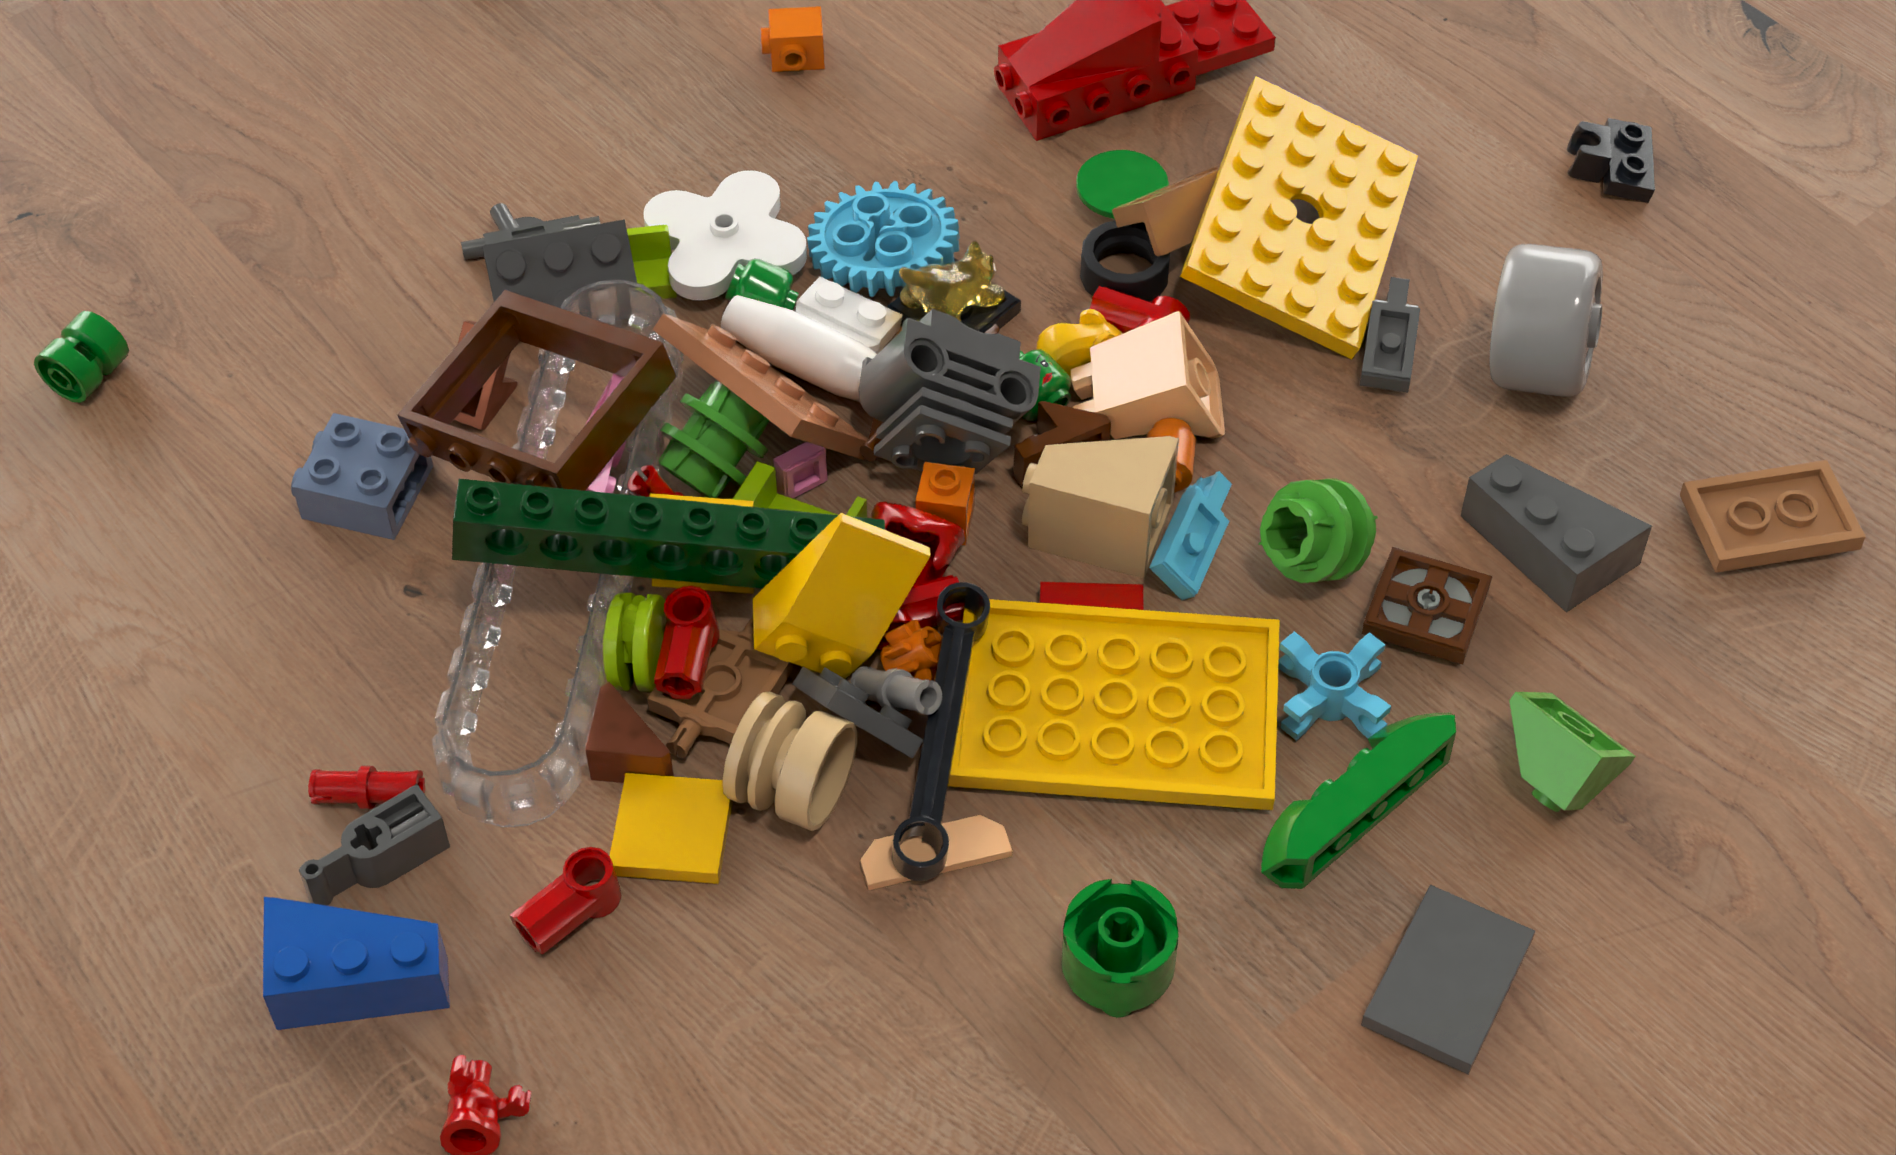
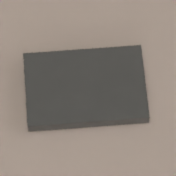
[1361,885,1535,1075]

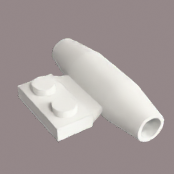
[721,276,903,402]

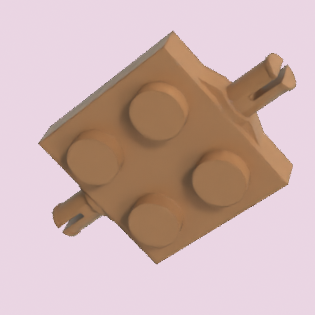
[647,615,793,758]

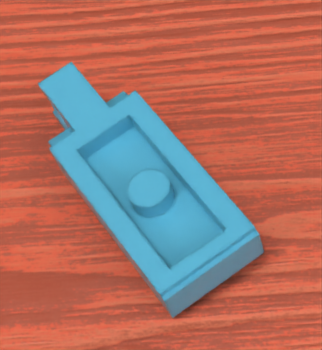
[1149,471,1232,600]

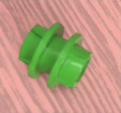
[658,381,770,498]
[1259,478,1378,583]

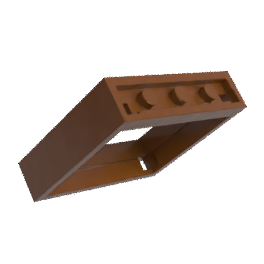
[397,290,676,491]

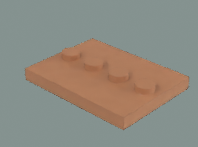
[653,313,868,460]

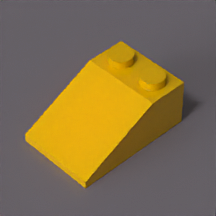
[753,513,930,679]

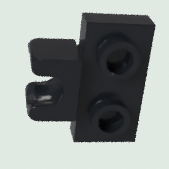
[1567,118,1655,203]

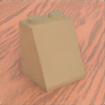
[1022,436,1179,578]

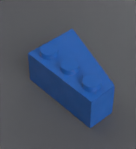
[263,897,450,1030]

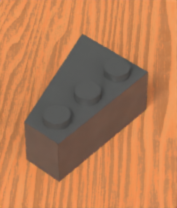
[1461,454,1652,613]

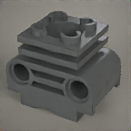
[859,309,1041,474]

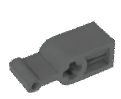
[299,784,450,906]

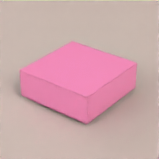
[774,442,827,498]

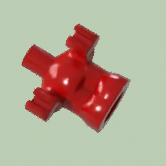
[440,1055,532,1155]

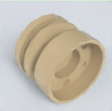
[723,691,857,831]

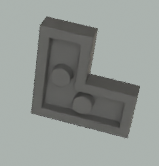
[792,666,923,758]

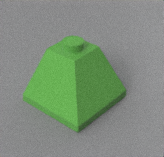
[1509,692,1636,812]

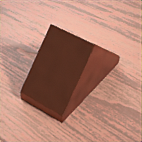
[585,682,674,783]

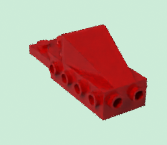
[994,0,1276,141]

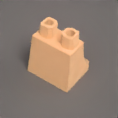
[1071,311,1225,440]

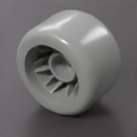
[1489,244,1603,397]

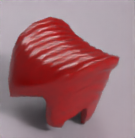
[871,501,965,584]

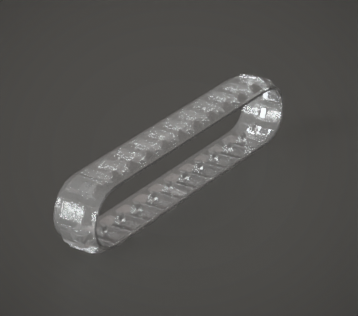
[431,279,684,827]

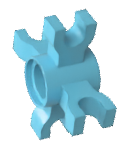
[1278,631,1391,741]

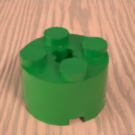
[1061,879,1179,1018]

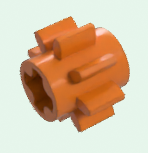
[881,619,942,681]

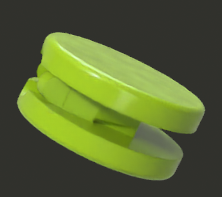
[603,592,667,692]

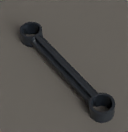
[892,582,990,881]

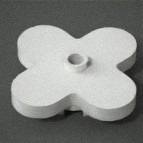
[644,171,807,300]

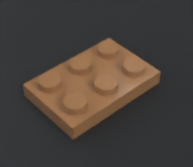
[1680,460,1866,573]

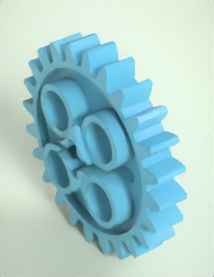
[807,181,960,297]

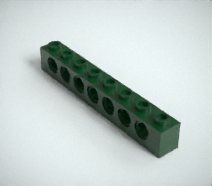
[452,479,885,589]

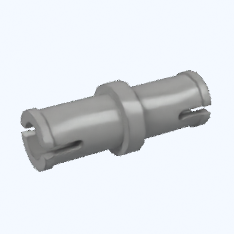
[850,666,942,715]

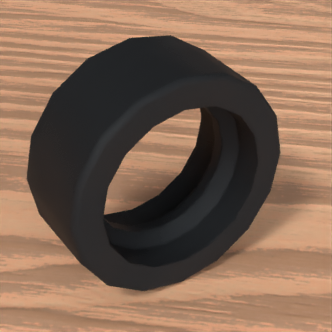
[1080,221,1170,302]

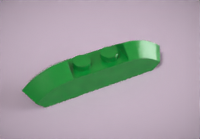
[1261,713,1456,889]

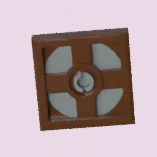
[1362,547,1492,665]

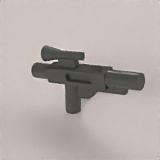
[461,203,601,260]

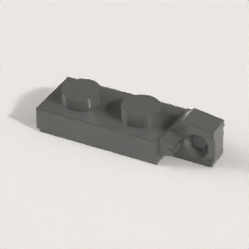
[1360,277,1420,393]

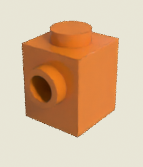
[761,6,825,72]

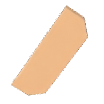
[860,815,1012,891]

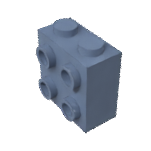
[291,413,433,540]

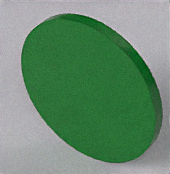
[1076,150,1169,219]

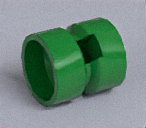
[34,311,129,403]

